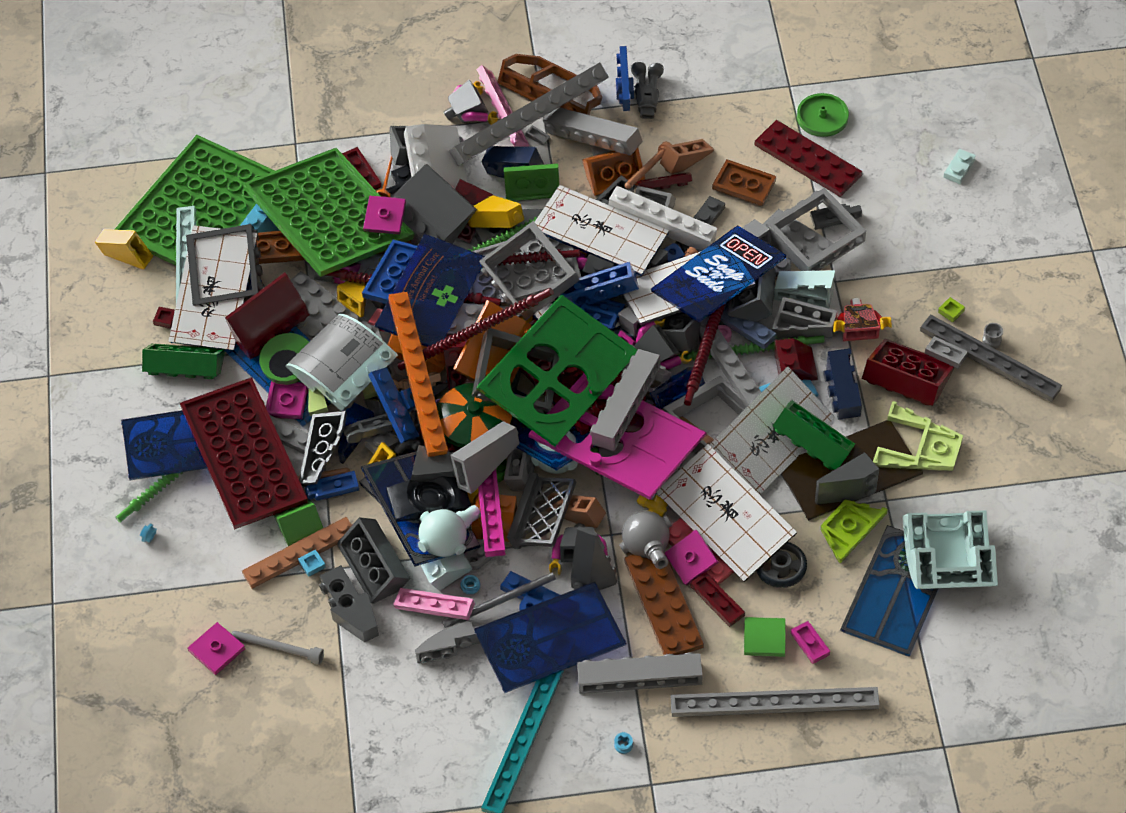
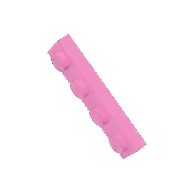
[394,588,475,620]

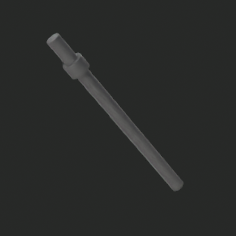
[442,572,556,628]

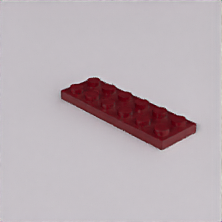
[754,120,862,197]

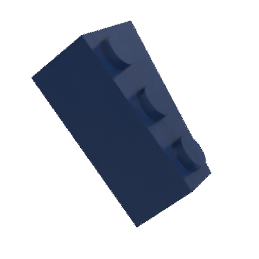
[481,146,544,178]
[823,348,862,420]

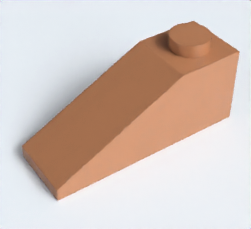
[660,139,714,174]
[544,493,606,528]

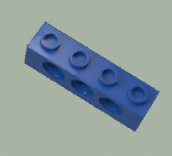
[560,262,639,308]

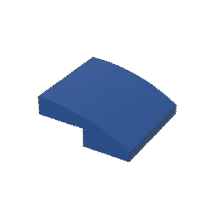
[581,299,625,331]

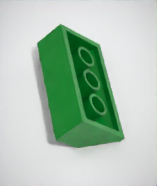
[142,343,225,379]
[772,400,855,470]

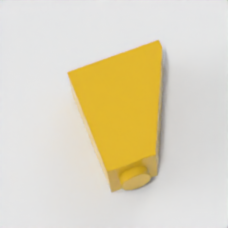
[468,195,524,228]
[95,229,153,269]

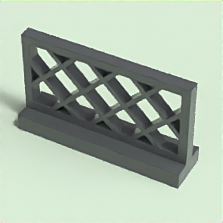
[507,473,577,549]

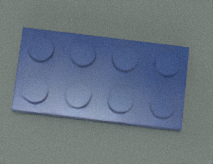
[362,240,427,305]

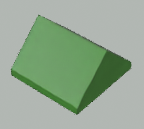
[274,500,323,546]

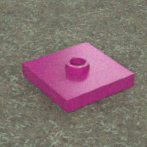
[363,195,406,235]
[266,381,309,420]
[665,530,719,586]
[187,622,245,675]

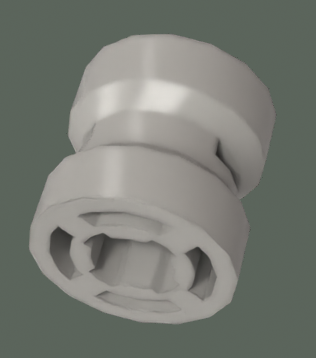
[982,323,1003,349]

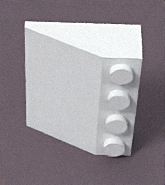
[404,124,467,189]

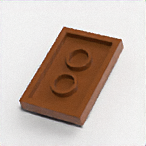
[712,159,776,206]

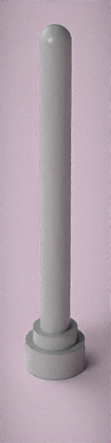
[231,631,324,665]

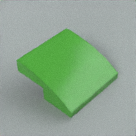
[744,617,785,657]

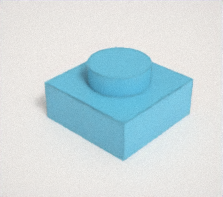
[298,549,326,577]

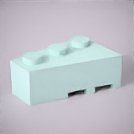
[774,270,835,309]

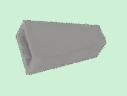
[451,421,519,494]

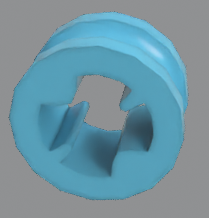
[614,732,633,754]

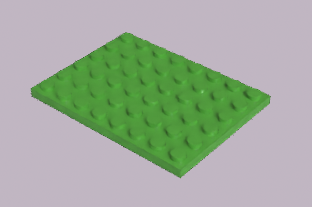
[114,135,275,266]
[243,148,415,277]

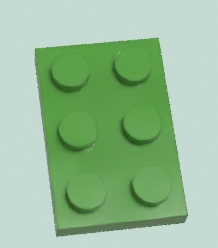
[504,164,559,201]

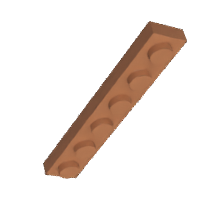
[242,517,352,589]

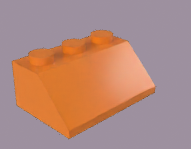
[582,148,645,195]

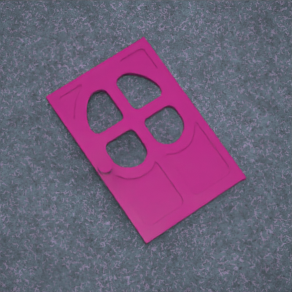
[529,374,707,500]

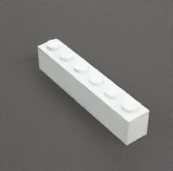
[608,186,717,251]

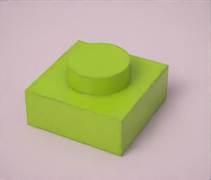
[938,297,965,322]

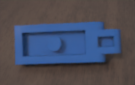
[304,471,359,501]

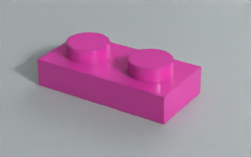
[791,621,830,664]

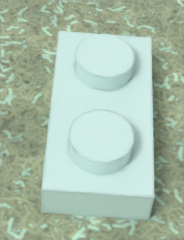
[943,149,976,184]

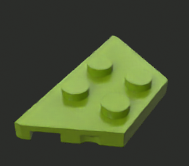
[820,500,888,563]

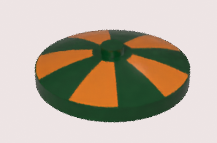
[437,383,513,448]

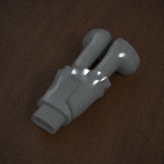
[631,62,664,119]

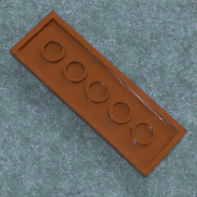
[624,552,704,655]

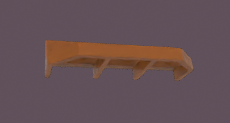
[498,54,602,115]

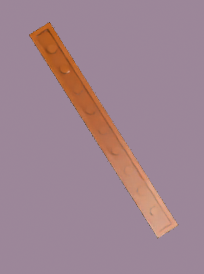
[388,292,448,457]

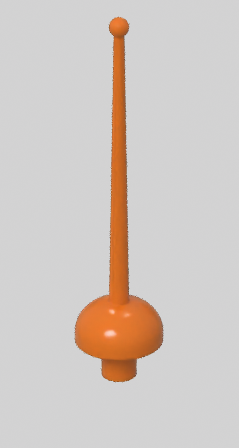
[376,156,393,197]

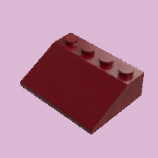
[225,272,310,360]
[862,338,955,406]

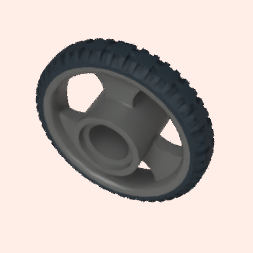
[757,542,807,588]

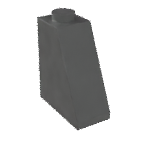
[411,445,456,482]

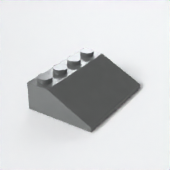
[392,164,477,253]

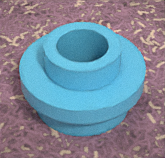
[140,523,157,543]
[460,575,481,594]

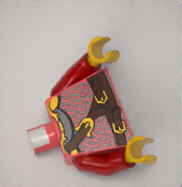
[833,298,892,341]

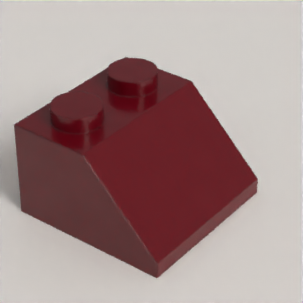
[774,338,818,381]

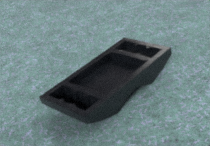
[386,476,471,522]

